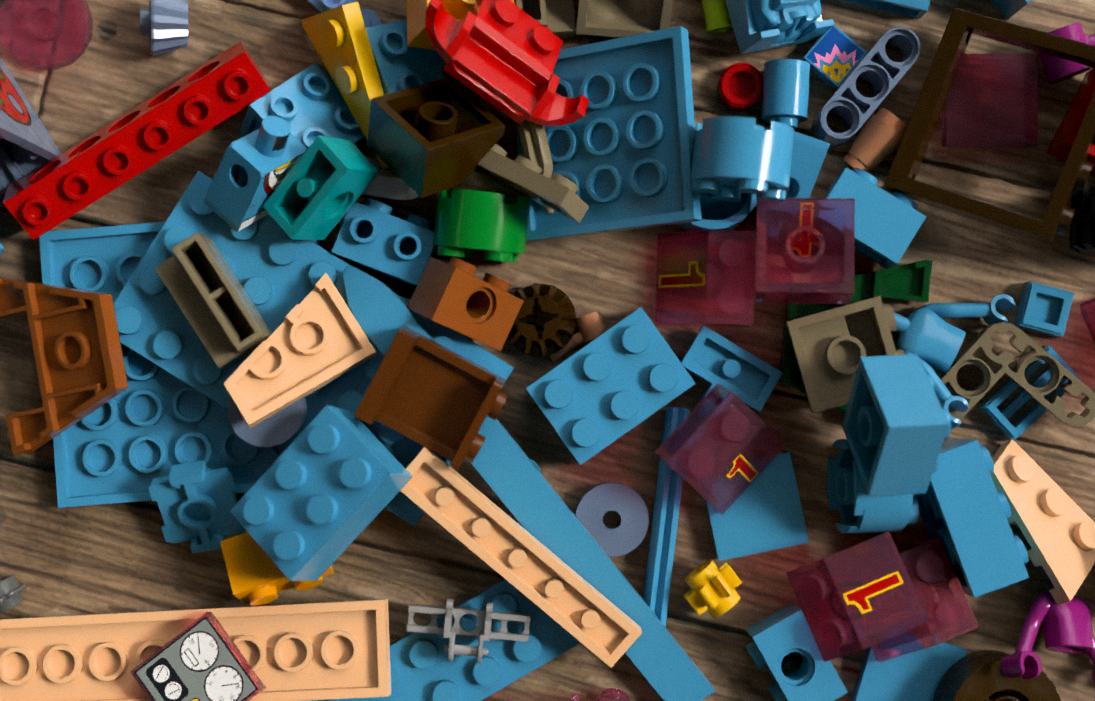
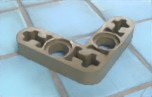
[939,322,1095,426]

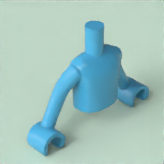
[893,294,1015,429]

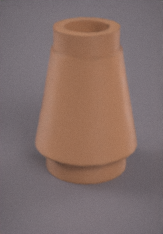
[842,107,907,172]

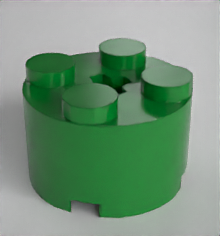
[433,189,531,263]

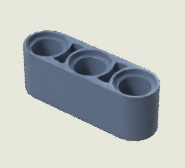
[811,27,921,148]

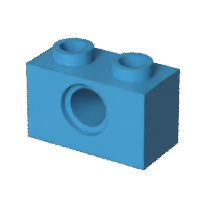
[745,603,848,701]

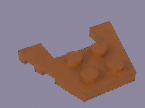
[0,277,128,456]

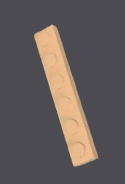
[400,446,642,668]

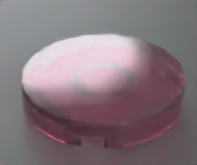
[0,0,93,70]

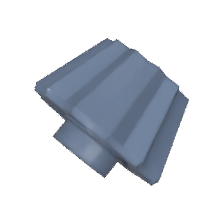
[140,0,189,56]

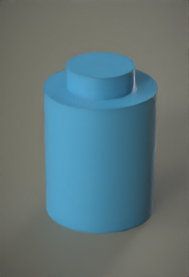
[761,59,810,130]

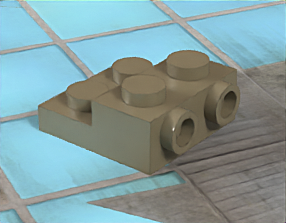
[786,296,905,413]

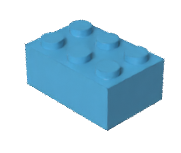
[526,307,696,465]
[230,405,413,581]
[913,437,1029,598]

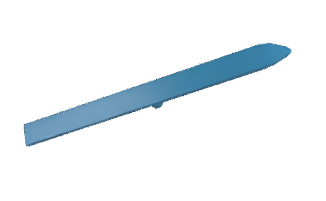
[343,266,715,701]

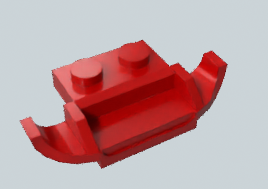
[425,0,589,126]

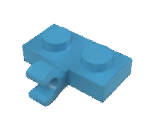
[681,325,782,422]

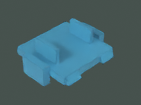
[147,460,246,553]

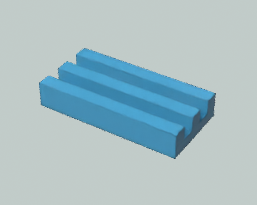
[978,345,1081,441]

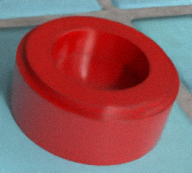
[717,63,763,111]

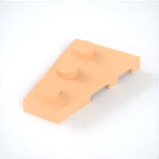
[224,273,376,428]
[990,439,1095,605]

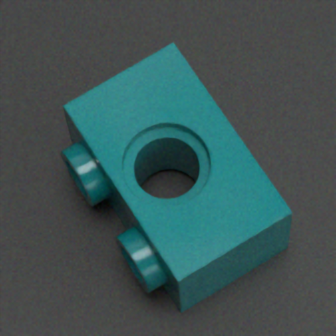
[263,135,379,240]

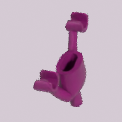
[1001,579,1095,683]

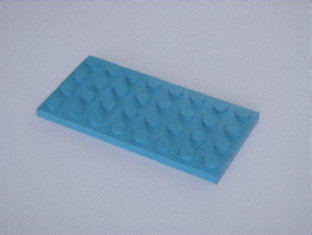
[113,170,514,526]

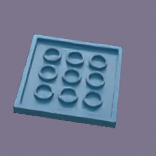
[516,26,702,242]

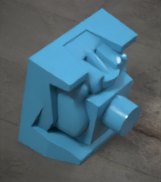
[725,0,834,54]

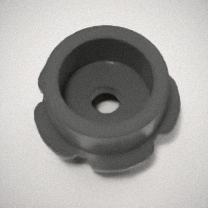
[0,574,27,614]

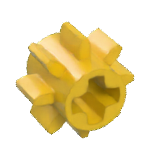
[683,559,742,618]

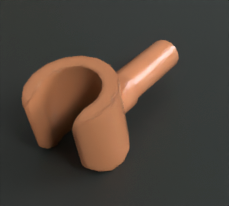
[549,312,605,361]

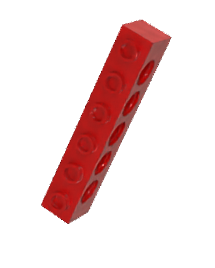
[3,41,271,240]

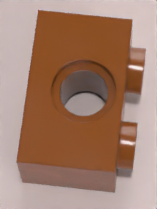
[407,256,524,351]

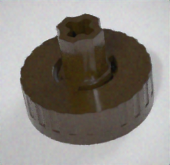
[933,650,1061,701]

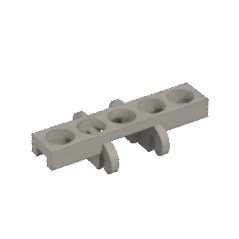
[407,599,531,664]

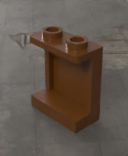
[354,326,509,470]

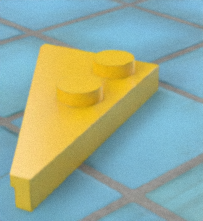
[301,2,388,168]

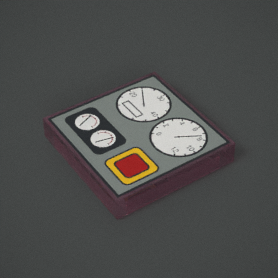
[131,612,266,701]

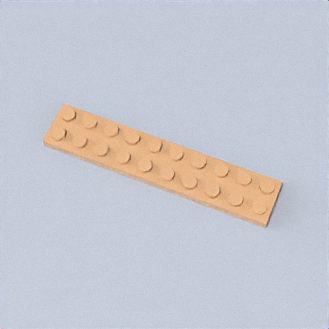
[0,599,391,701]

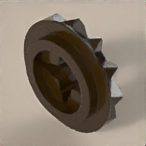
[508,283,576,357]

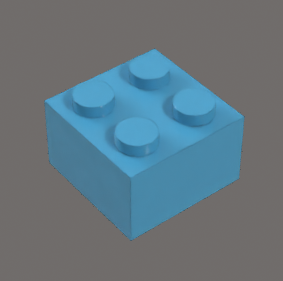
[842,354,951,497]

